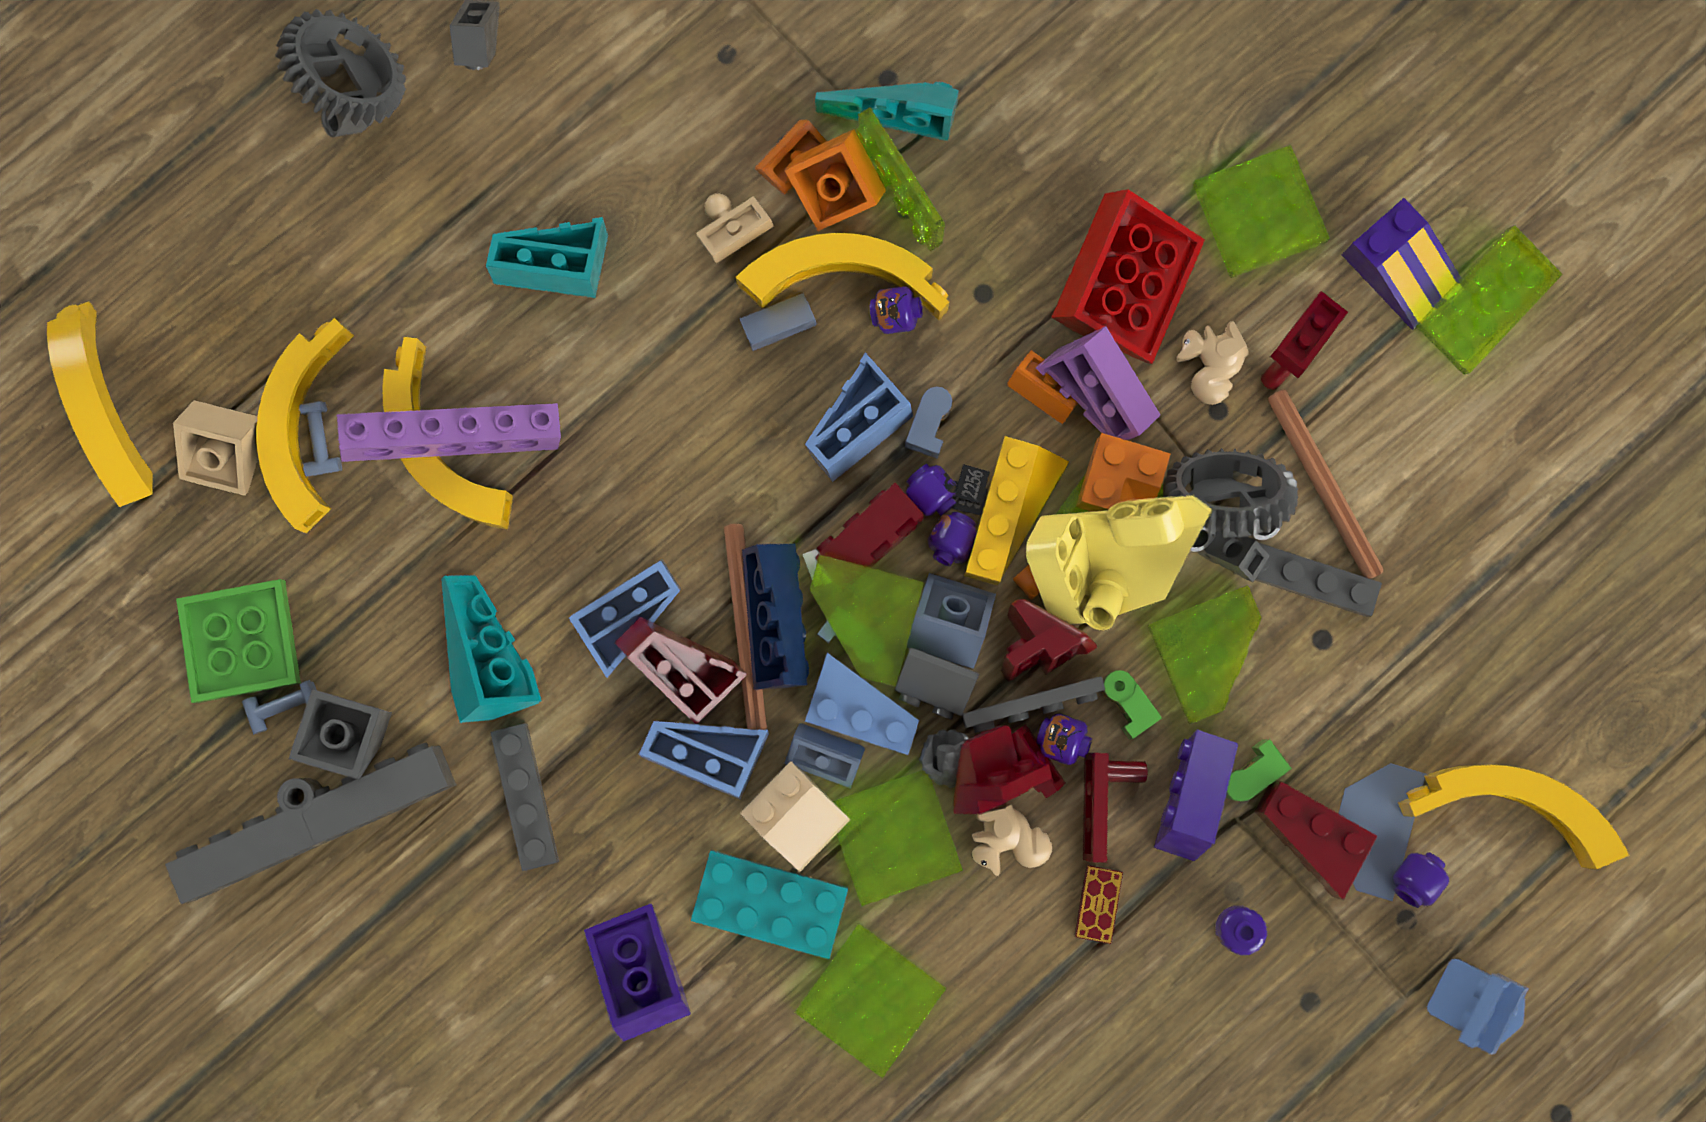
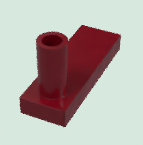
[1261,291,1348,390]
[1083,753,1148,863]

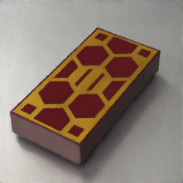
[1074,865,1123,944]

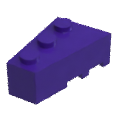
[1153,730,1238,861]

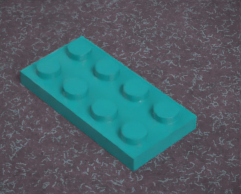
[691,850,848,959]

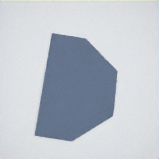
[1338,763,1426,901]

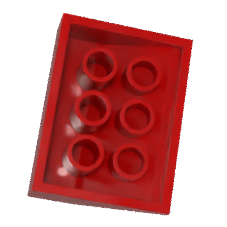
[1051,189,1205,364]

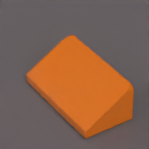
[755,120,827,194]
[1007,350,1078,423]

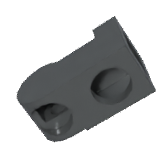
[1197,531,1270,582]

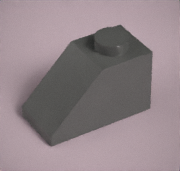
[450,0,500,70]

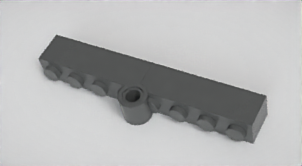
[165,742,456,904]

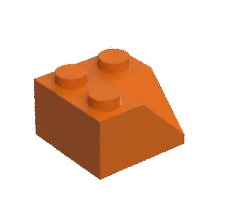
[784,129,886,231]
[1076,433,1171,512]

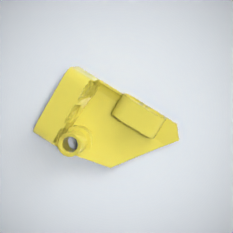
[1026,496,1212,630]

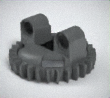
[275,9,406,137]
[1163,448,1298,552]

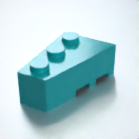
[486,217,608,298]

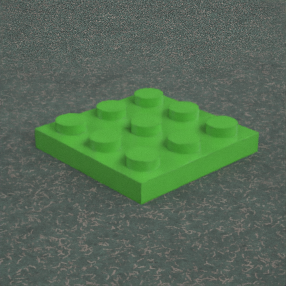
[176,579,301,703]

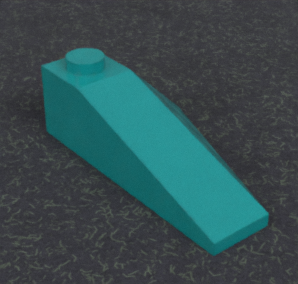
[815,82,959,141]
[441,575,542,723]

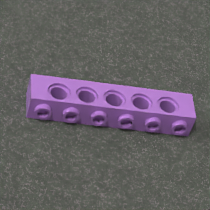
[337,403,561,462]

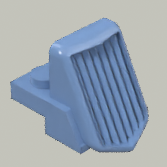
[1427,959,1529,1055]

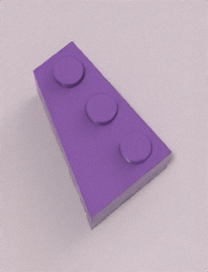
[1036,326,1160,440]

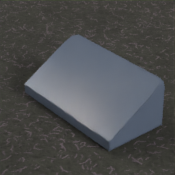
[740,293,816,351]
[784,724,865,789]

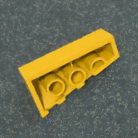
[964,436,1069,586]

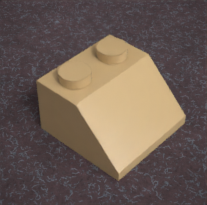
[173,400,258,496]
[740,761,851,871]

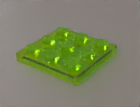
[1192,145,1330,278]
[833,770,963,906]
[795,923,946,1078]

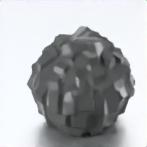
[919,730,969,789]

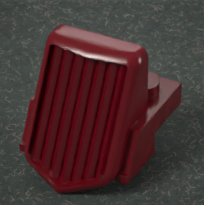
[1001,599,1097,682]
[953,726,1052,815]

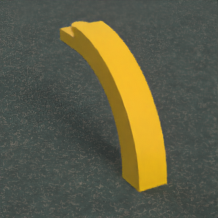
[736,233,949,320]
[47,301,153,507]
[256,318,354,533]
[382,337,513,530]
[1398,765,1630,870]

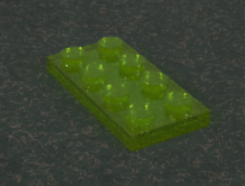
[856,107,945,251]
[1416,225,1563,375]

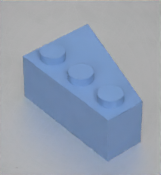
[805,352,913,482]
[569,560,681,678]
[805,653,919,755]
[639,721,769,800]

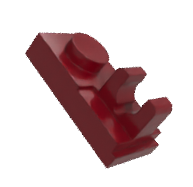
[1012,724,1066,799]

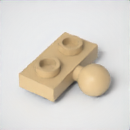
[696,193,774,263]

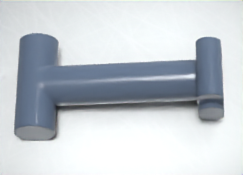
[299,401,342,477]
[242,680,316,735]

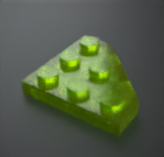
[810,554,924,686]
[1148,585,1262,724]

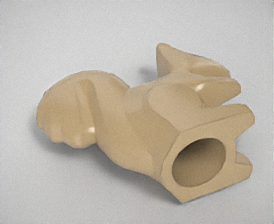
[1176,321,1249,405]
[971,803,1052,876]

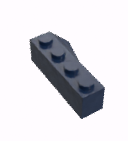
[742,544,809,690]

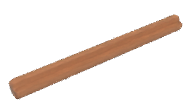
[1268,389,1383,579]
[724,524,767,730]

